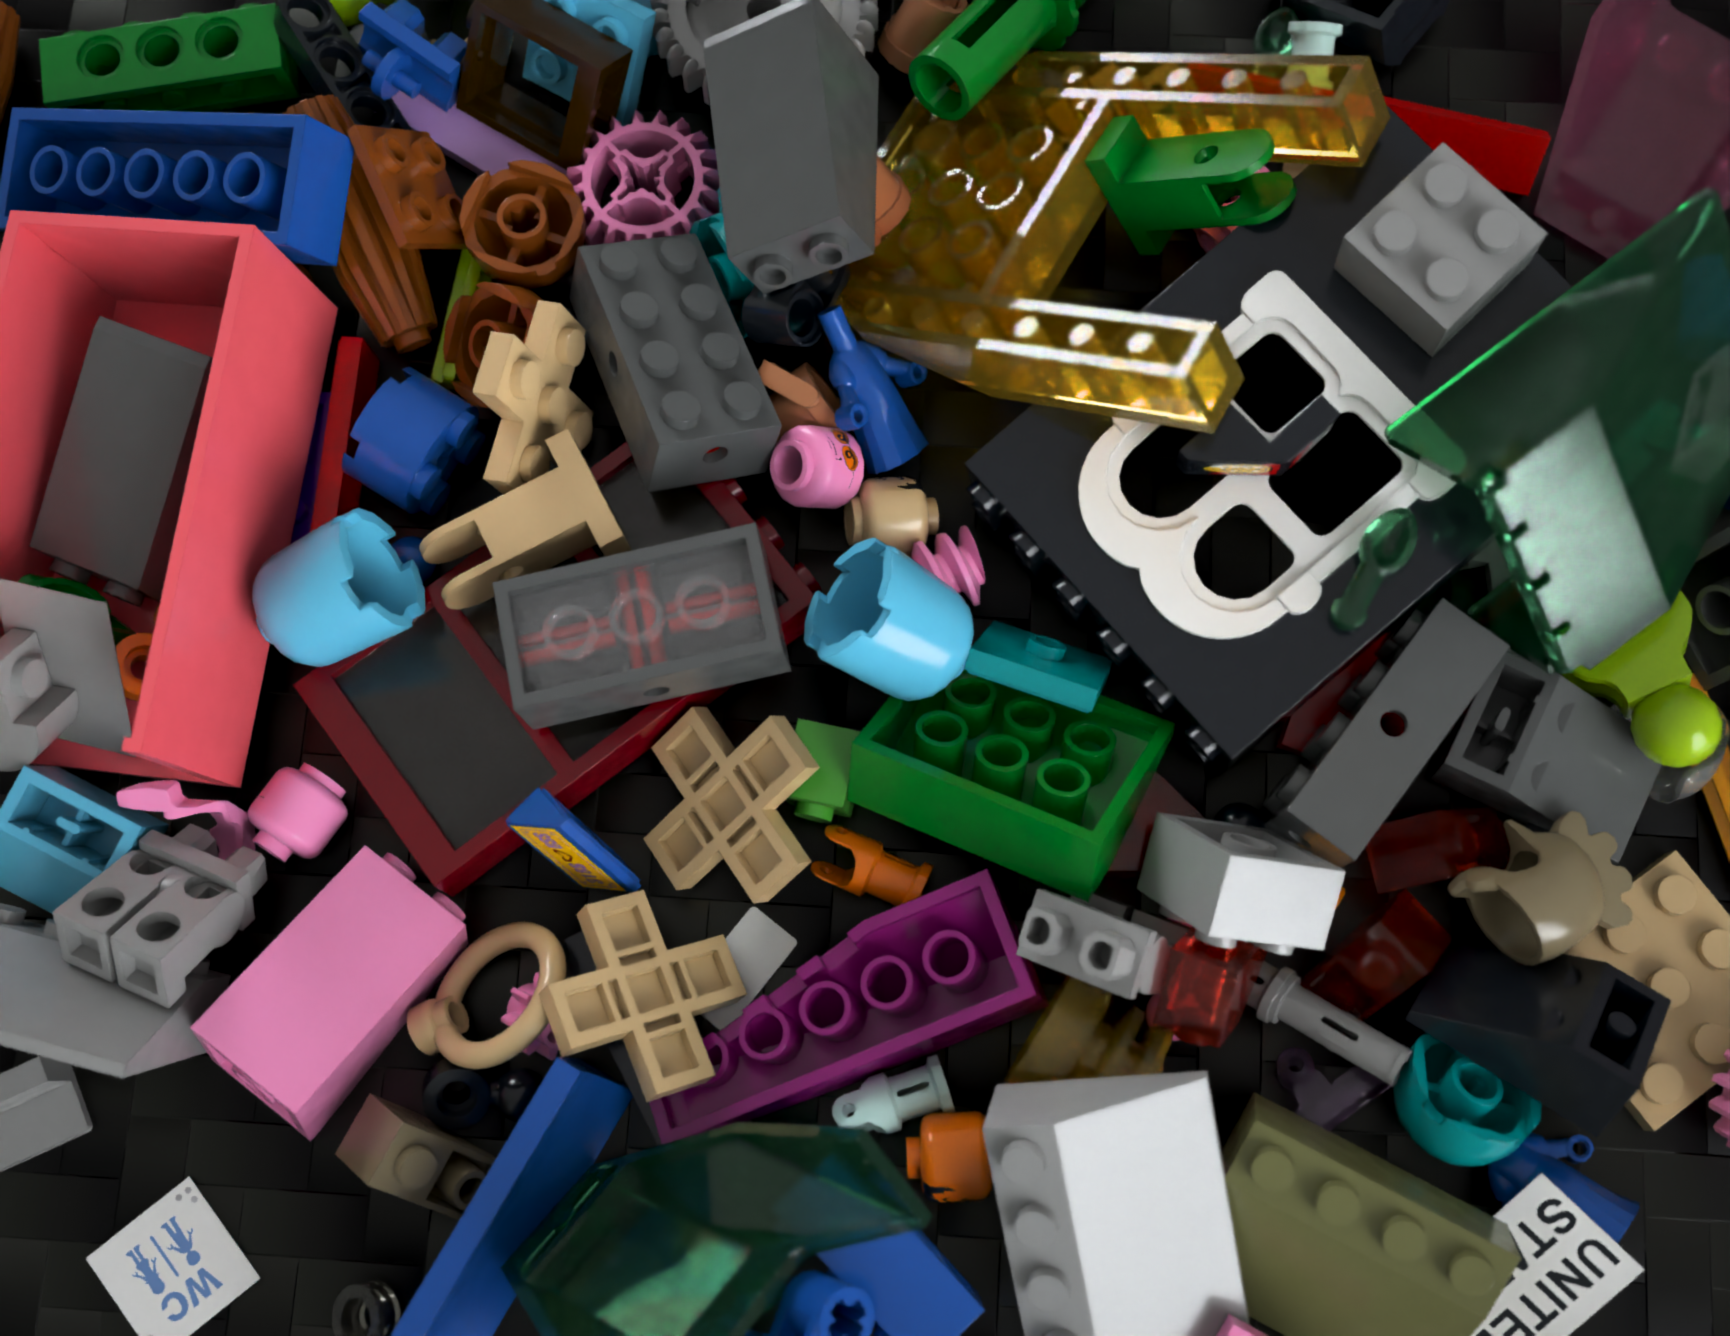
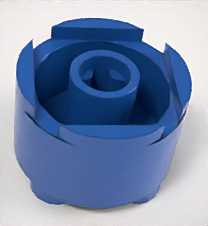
[342,367,486,516]

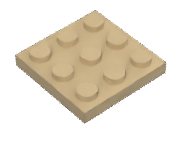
[1562,850,1730,1132]

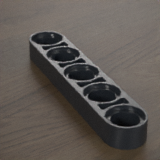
[274,0,412,130]

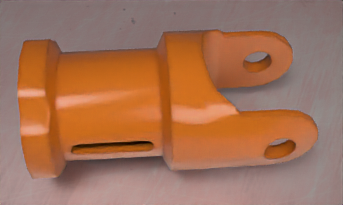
[810,824,934,906]

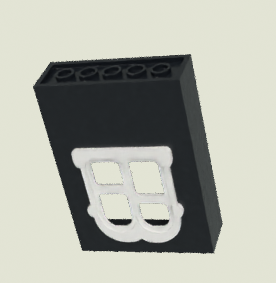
[964,101,1670,772]

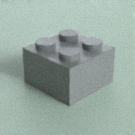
[1334,142,1547,357]
[1137,812,1346,955]

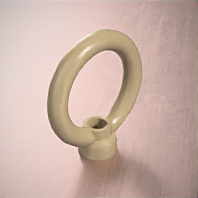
[407,922,567,1069]

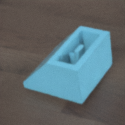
[0,765,169,914]

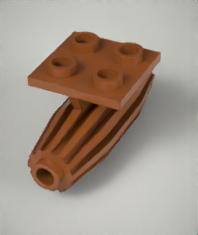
[282,94,467,354]

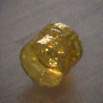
[1002,975,1175,1084]

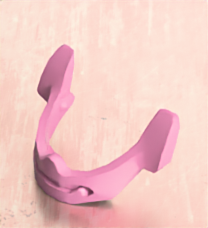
[116,780,256,860]

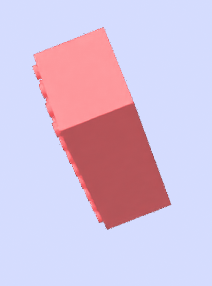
[0,210,338,788]

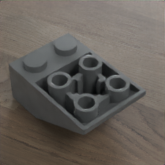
[1430,652,1662,865]

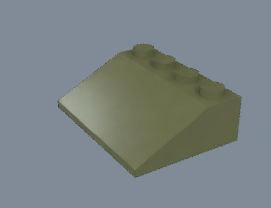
[1221,1092,1521,1336]

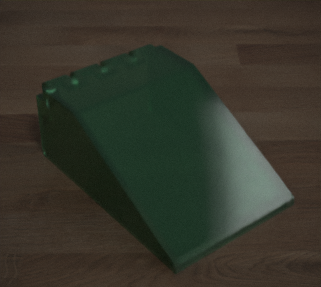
[1384,187,1730,675]

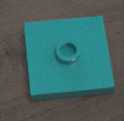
[964,620,1113,713]

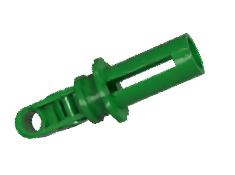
[908,0,1086,121]

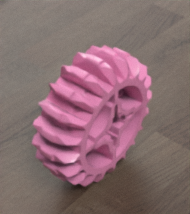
[566,109,720,246]

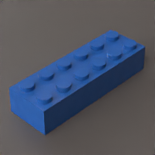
[0,107,354,266]

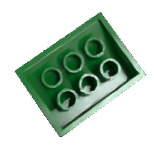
[847,645,1176,902]

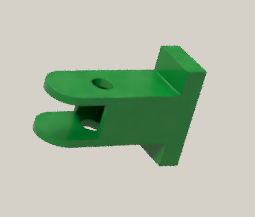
[1084,115,1297,255]

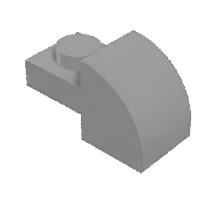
[0,628,79,772]

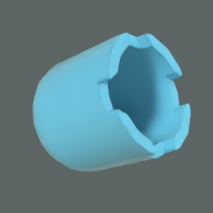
[252,508,426,667]
[804,537,974,701]

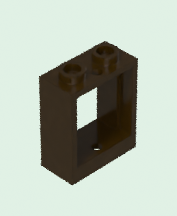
[456,0,633,170]

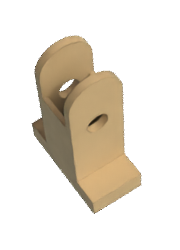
[419,429,632,609]

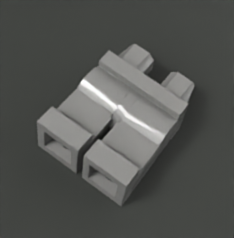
[53,823,268,1009]
[1016,889,1196,999]

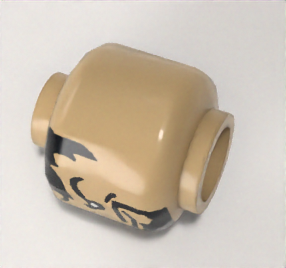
[844,477,939,558]

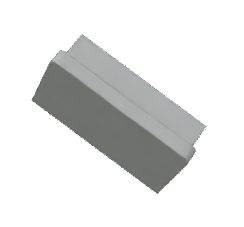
[0,1056,93,1172]

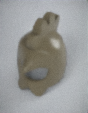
[1447,811,1633,966]

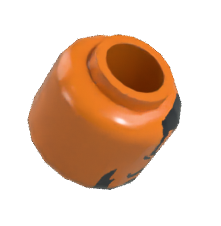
[906,1111,993,1202]

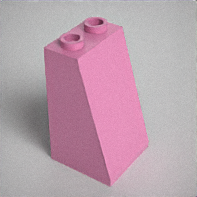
[190,845,468,1142]

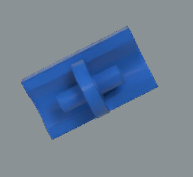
[359,0,467,112]

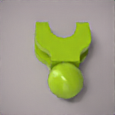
[1538,561,1723,768]

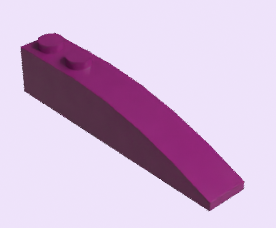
[649,869,1049,1148]

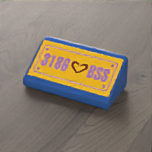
[506,787,642,893]

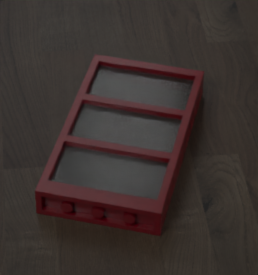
[293,442,823,897]

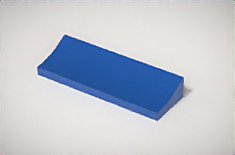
[391,1057,633,1336]

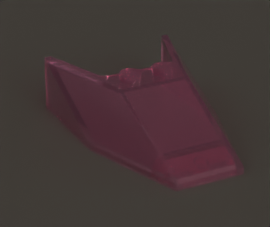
[1533,0,1730,277]

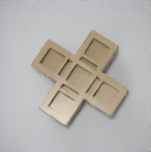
[472,300,594,494]
[643,707,820,904]
[539,890,747,1102]

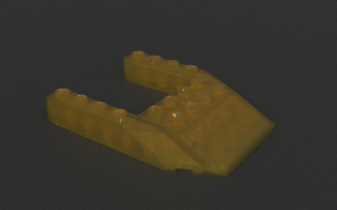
[828,51,1390,433]

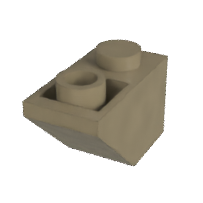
[335,1093,497,1220]

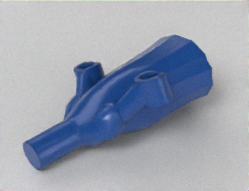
[817,304,929,474]
[1487,1133,1640,1244]

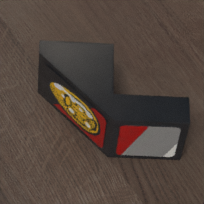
[1175,395,1341,476]

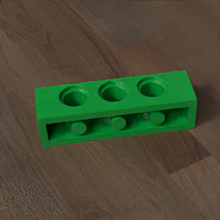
[39,3,300,112]

